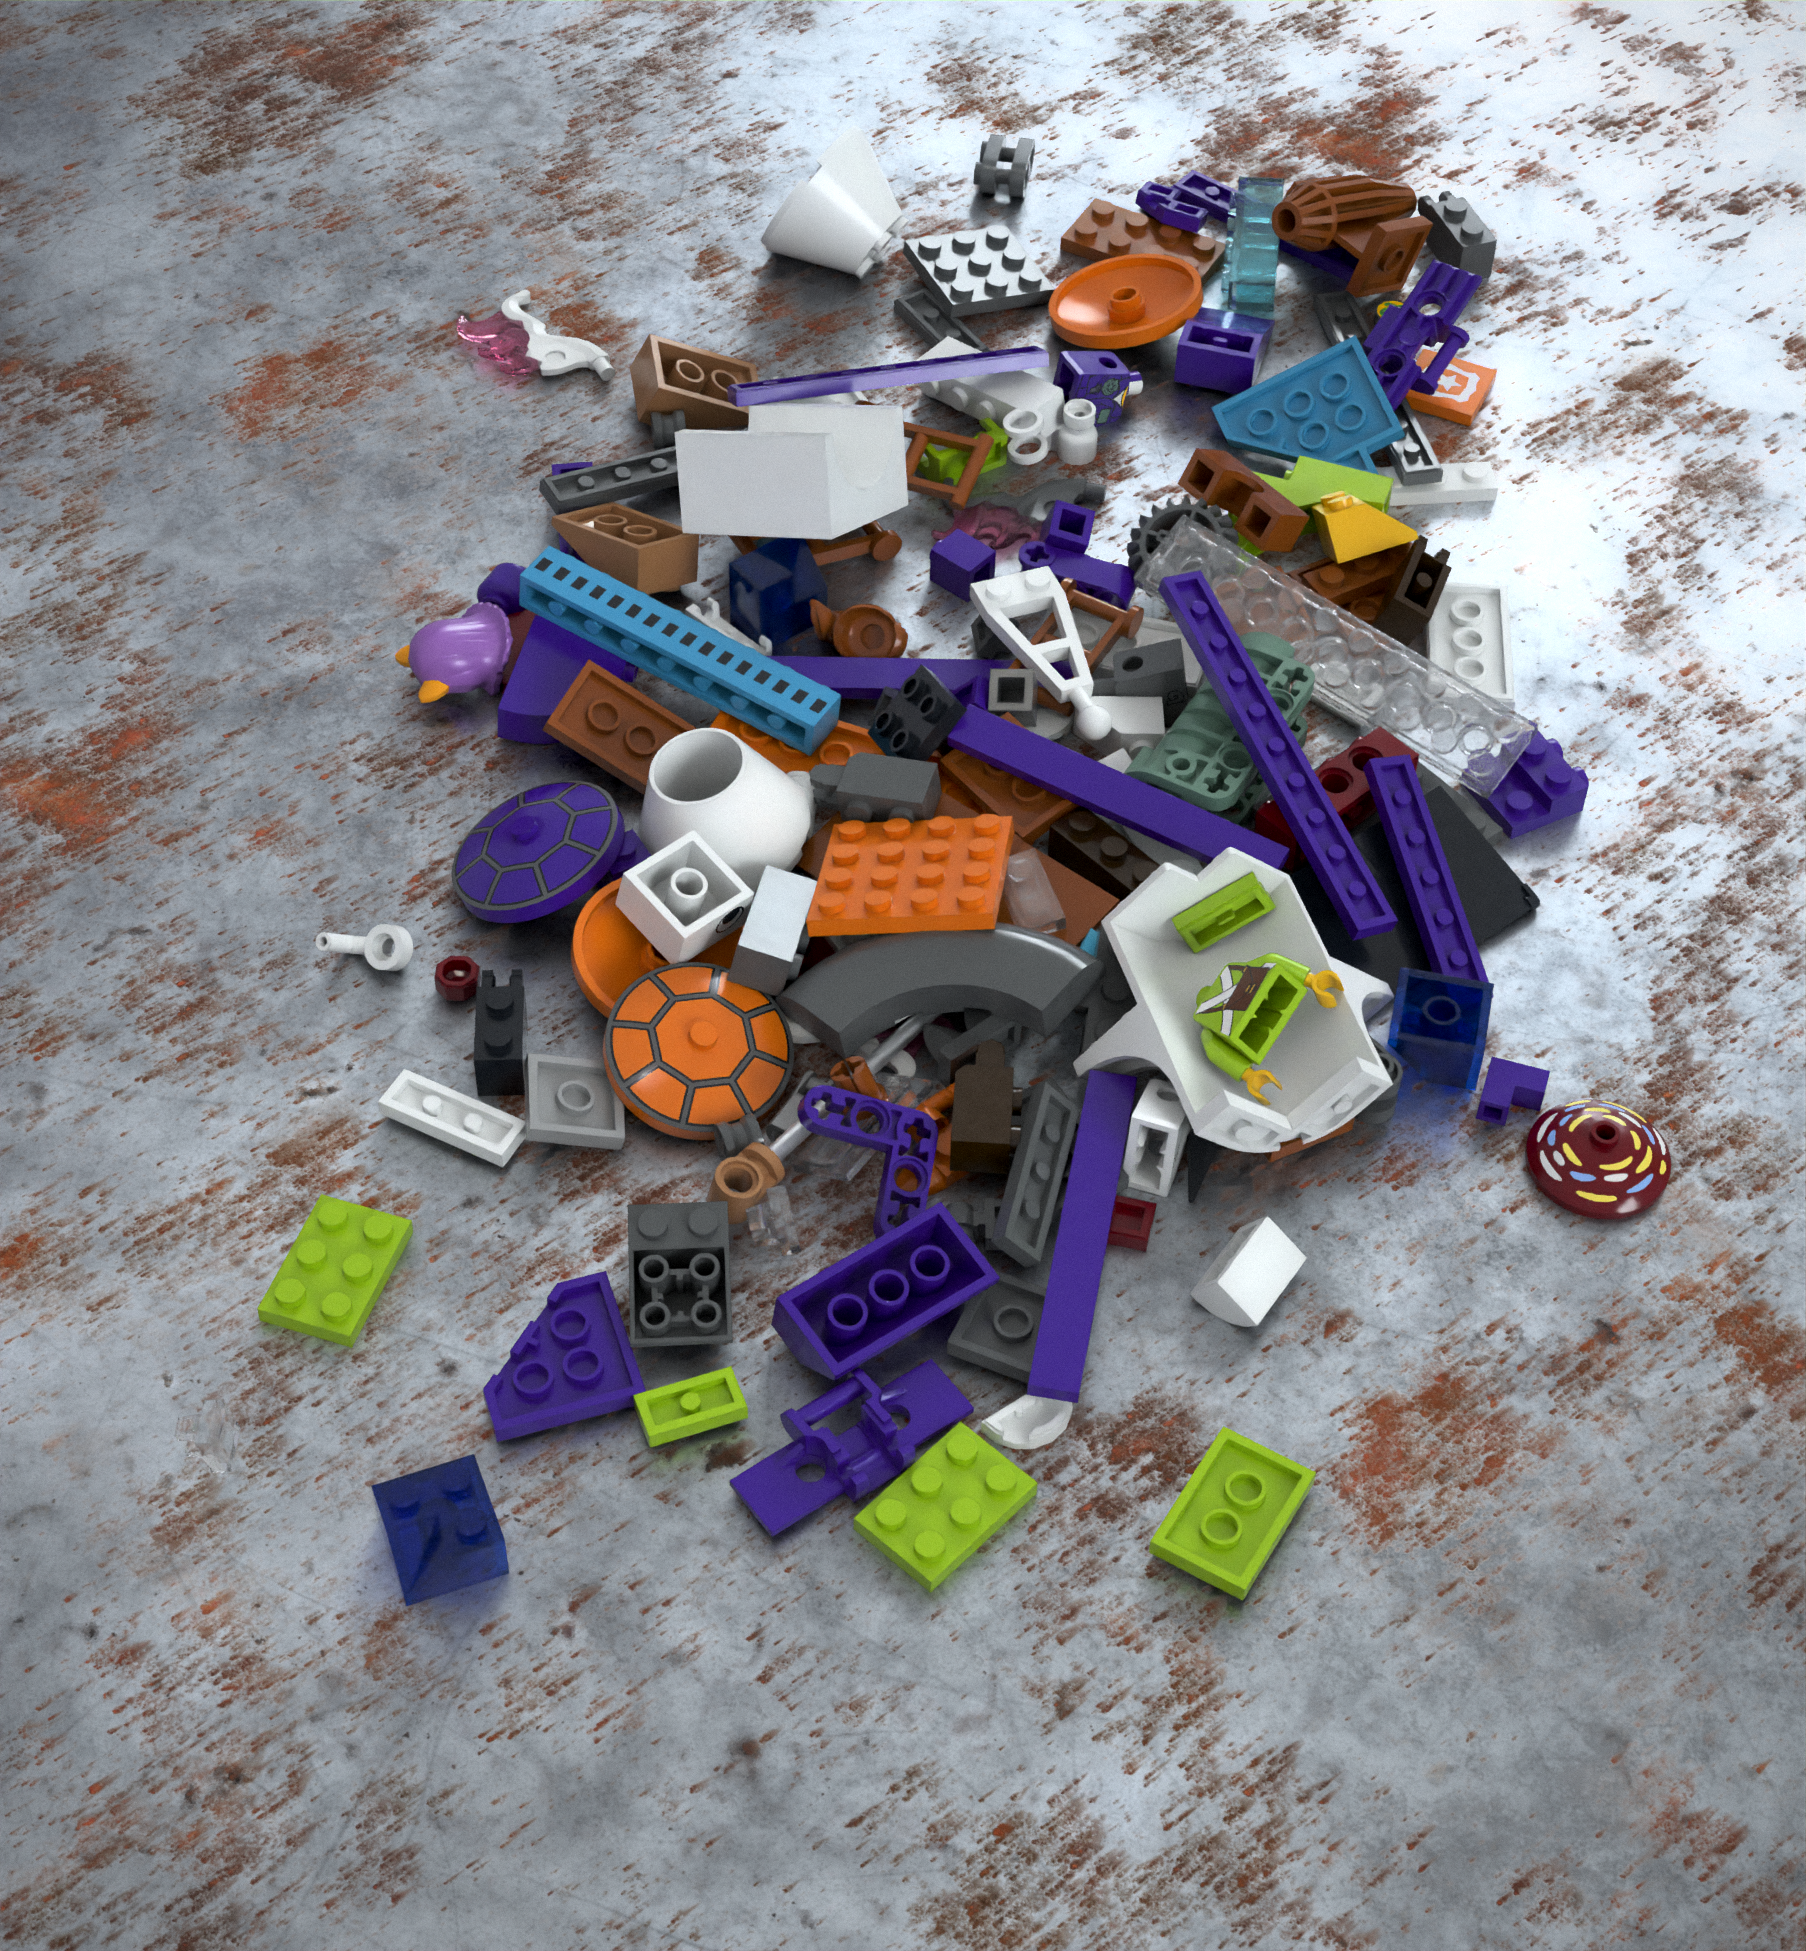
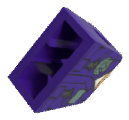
[1053,351,1143,428]

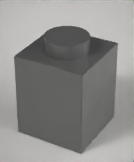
[988,668,1038,727]

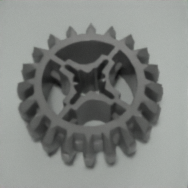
[1127,495,1240,605]

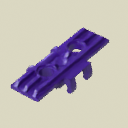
[1362,259,1482,412]
[730,1359,974,1537]

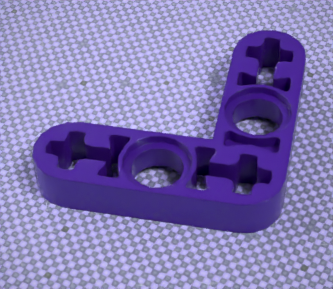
[797,1085,938,1239]

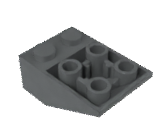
[627,1201,733,1347]

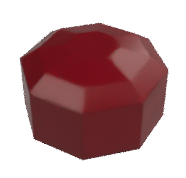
[434,956,481,1001]

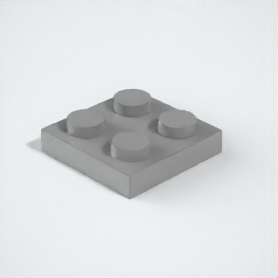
[524,1053,625,1150]

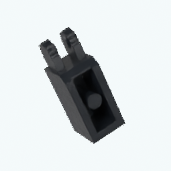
[474,969,528,1096]

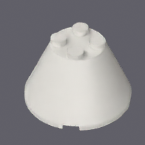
[761,125,909,279]

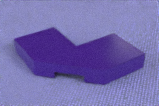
[1135,181,1209,233]

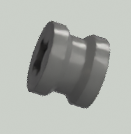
[651,409,686,451]
[713,1113,765,1161]

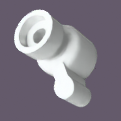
[1038,399,1098,465]

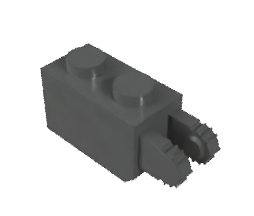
[1417,191,1497,279]
[809,752,942,823]

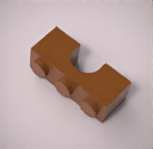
[1178,448,1310,552]

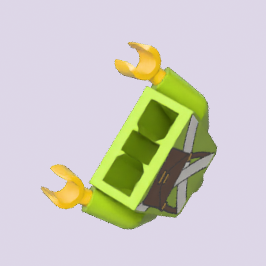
[1193,953,1344,1105]

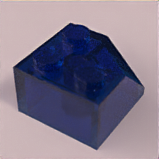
[729,537,828,647]
[1387,967,1494,1091]
[371,1454,509,1606]

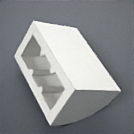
[1190,1216,1307,1327]

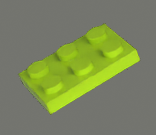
[257,1194,413,1348]
[853,1421,1038,1593]
[1149,1426,1316,1601]

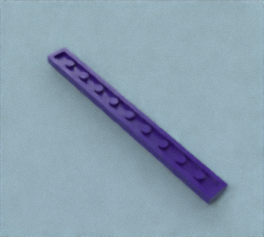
[1158,570,1398,941]

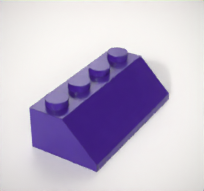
[771,1202,1000,1381]

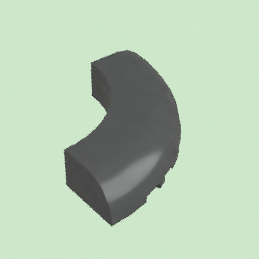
[776,922,1107,1059]

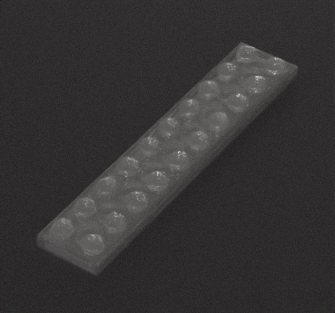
[1133,514,1538,799]

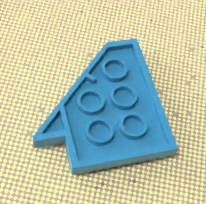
[1211,335,1406,475]

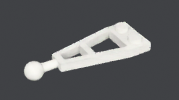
[969,566,1112,740]

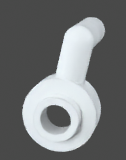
[316,924,413,971]

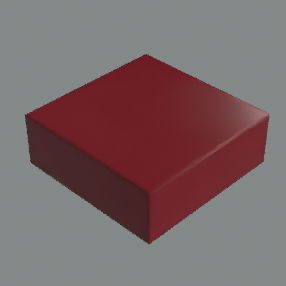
[1107,1195,1157,1252]

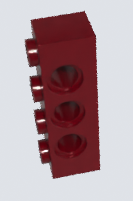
[1254,726,1419,872]

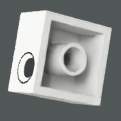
[615,830,755,964]

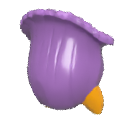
[395,602,513,703]

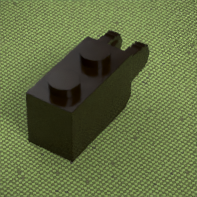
[1371,535,1452,647]
[950,1038,1023,1174]

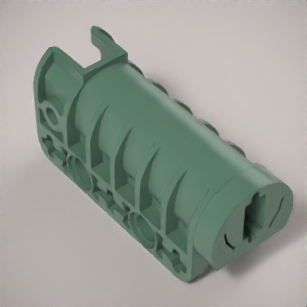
[1124,632,1315,828]

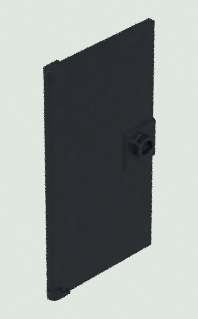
[1289,785,1540,997]

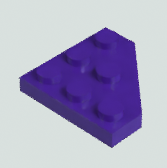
[483,1271,646,1442]

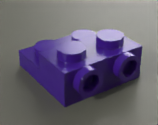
[1460,730,1589,840]

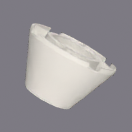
[637,728,812,896]

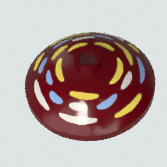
[1525,1099,1671,1219]

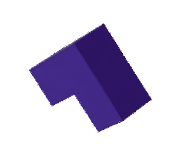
[1476,1056,1550,1126]

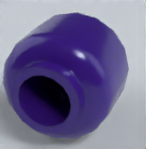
[477,562,527,617]

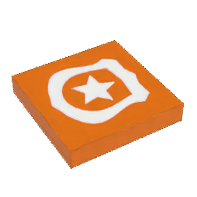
[1405,349,1497,426]

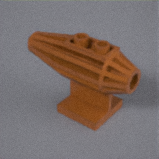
[1271,174,1433,298]

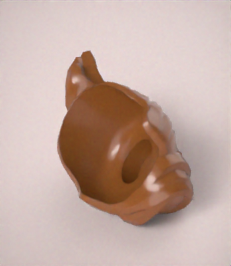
[809,599,908,658]

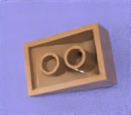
[630,334,759,430]
[551,502,699,597]

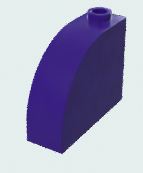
[497,615,639,744]

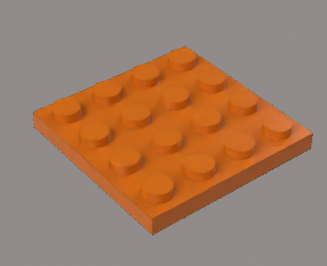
[806,814,1015,937]

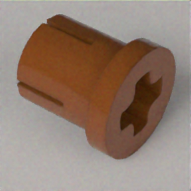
[830,1056,889,1121]

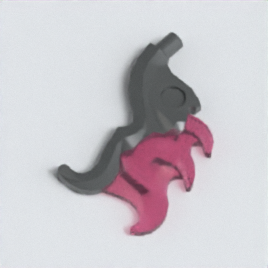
[931,477,1107,550]

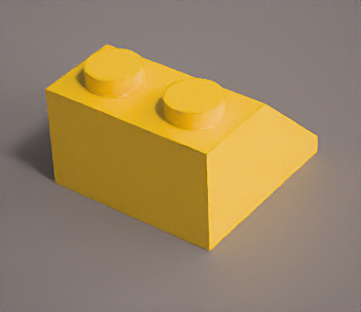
[1311,491,1418,564]

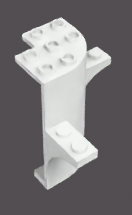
[1073,847,1394,1153]

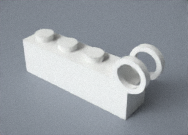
[916,336,1065,465]

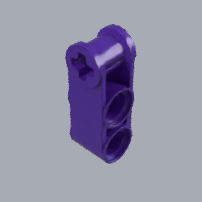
[1018,541,1138,610]

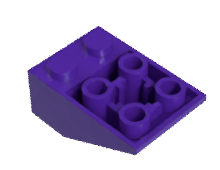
[1174,306,1275,394]

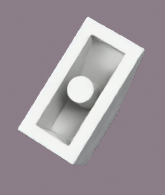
[1073,696,1165,761]

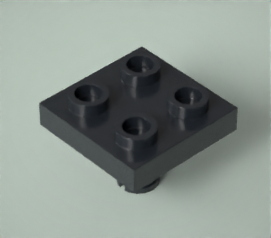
[867,664,967,762]

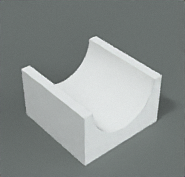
[674,403,908,540]

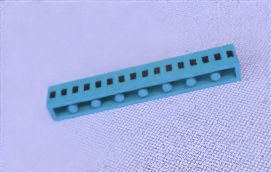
[519,545,841,756]

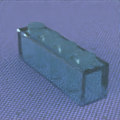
[1221,177,1284,312]

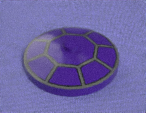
[451,780,625,923]

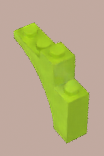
[1227,455,1394,583]

